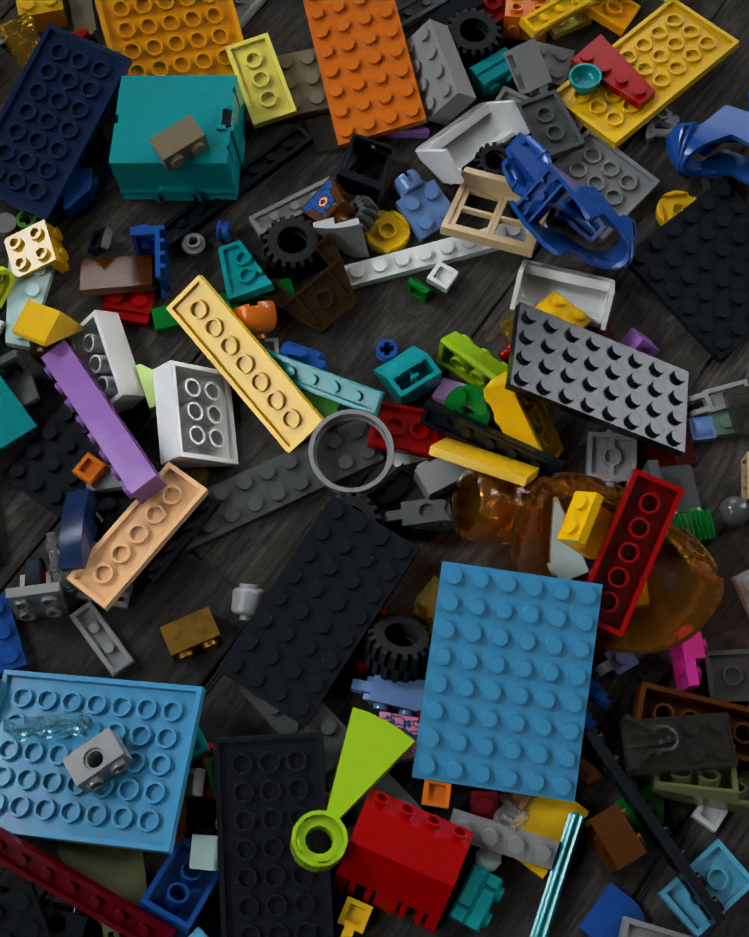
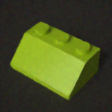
[437,331,508,389]

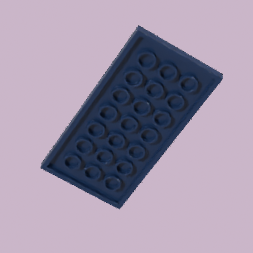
[0,23,133,223]

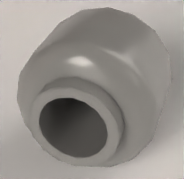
[231,583,266,621]

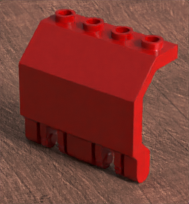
[332,788,474,933]

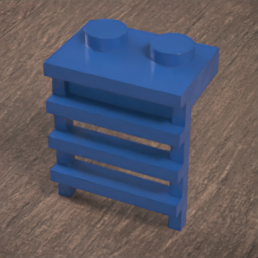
[130,224,171,299]

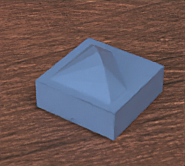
[686,415,717,444]

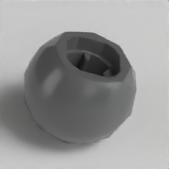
[719,496,749,527]

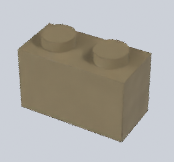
[149,114,210,172]

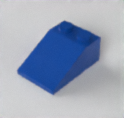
[138,837,219,937]

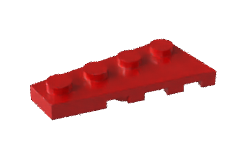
[571,34,655,110]

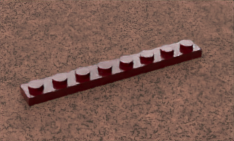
[0,827,177,937]

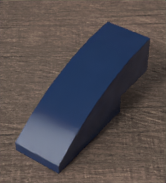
[59,488,100,572]

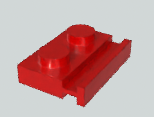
[102,291,156,328]

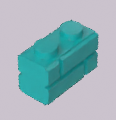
[468,47,515,98]
[448,864,505,933]

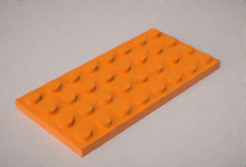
[303,0,428,149]

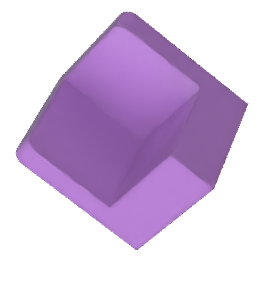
[619,327,659,357]

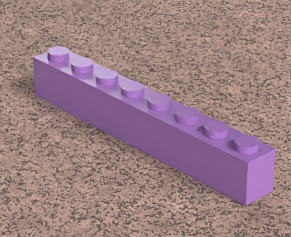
[41,340,167,504]

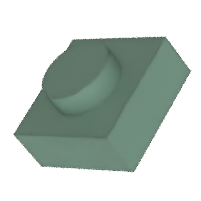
[711,410,740,438]

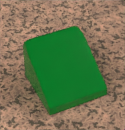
[407,278,435,304]

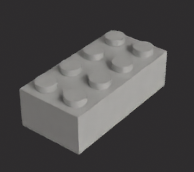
[406,19,477,125]

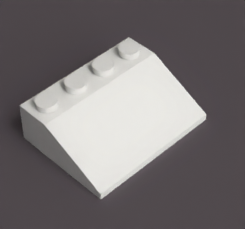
[153,360,239,467]

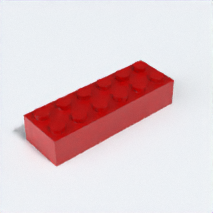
[585,468,685,637]

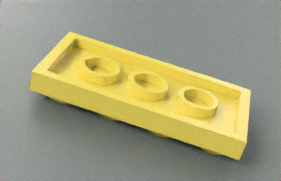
[225,32,298,129]

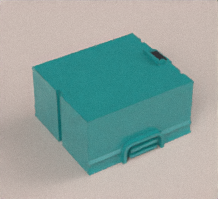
[109,75,247,203]

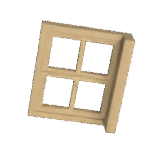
[440,166,550,258]

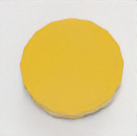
[655,190,697,226]
[364,210,410,254]

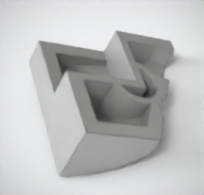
[313,217,369,258]

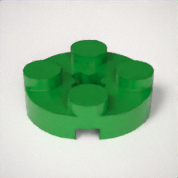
[444,384,494,425]

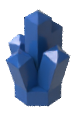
[279,341,328,371]

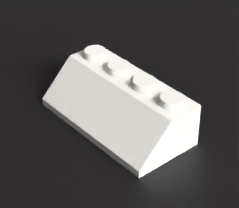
[68,310,146,413]

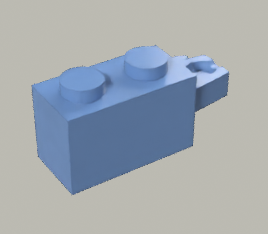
[351,675,425,717]

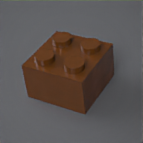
[582,803,647,874]

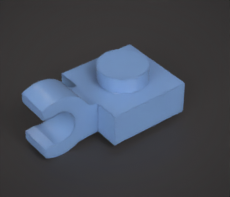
[592,641,639,680]

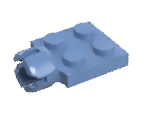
[393,169,451,242]

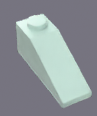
[547,496,589,580]

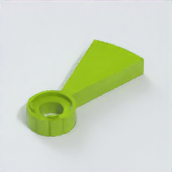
[290,707,415,872]

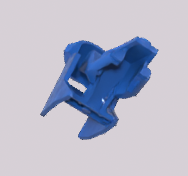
[666,91,749,185]
[501,132,637,270]

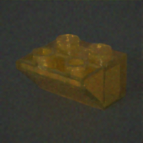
[0,12,40,69]

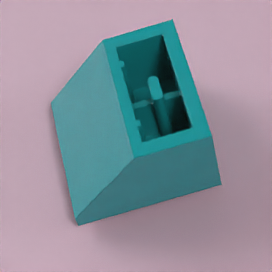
[374,346,442,405]

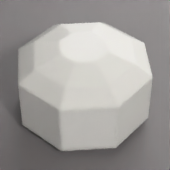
[475,848,501,872]

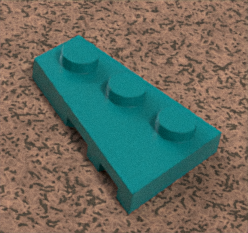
[218,240,276,305]

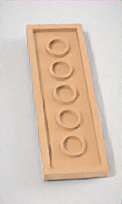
[66,462,209,611]

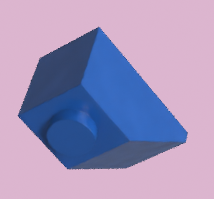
[63,167,100,221]

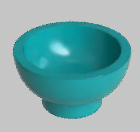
[569,63,602,95]

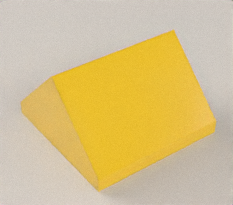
[12,299,83,347]

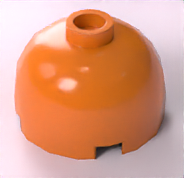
[232,300,278,341]

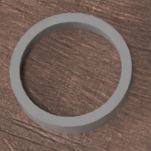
[308,409,394,496]

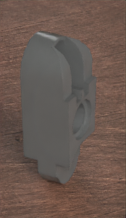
[380,498,457,536]

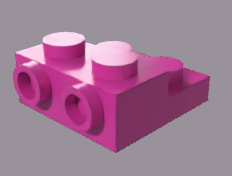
[668,628,708,693]

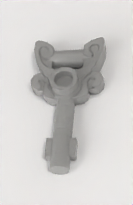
[644,108,680,143]

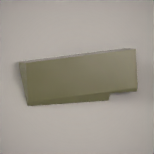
[651,754,749,815]

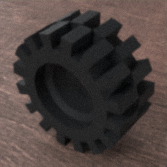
[473,142,508,176]

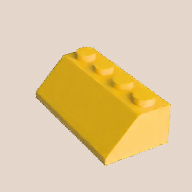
[483,371,564,458]

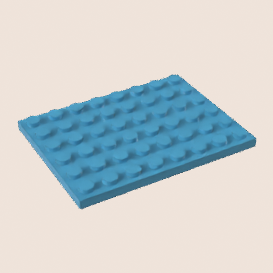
[412,561,603,802]
[0,669,206,854]

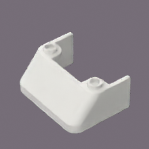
[415,100,530,185]
[510,260,615,331]

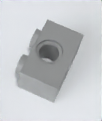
[62,727,134,793]

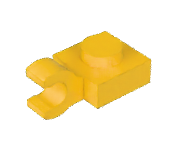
[337,896,373,937]

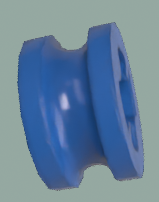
[216,220,231,242]
[376,339,398,363]

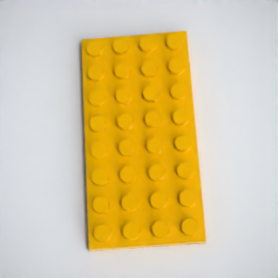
[556,0,740,149]

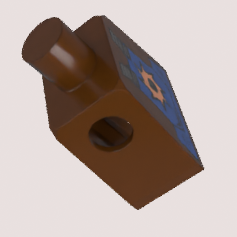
[300,176,356,223]

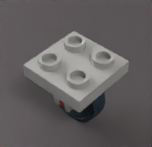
[5,556,70,621]

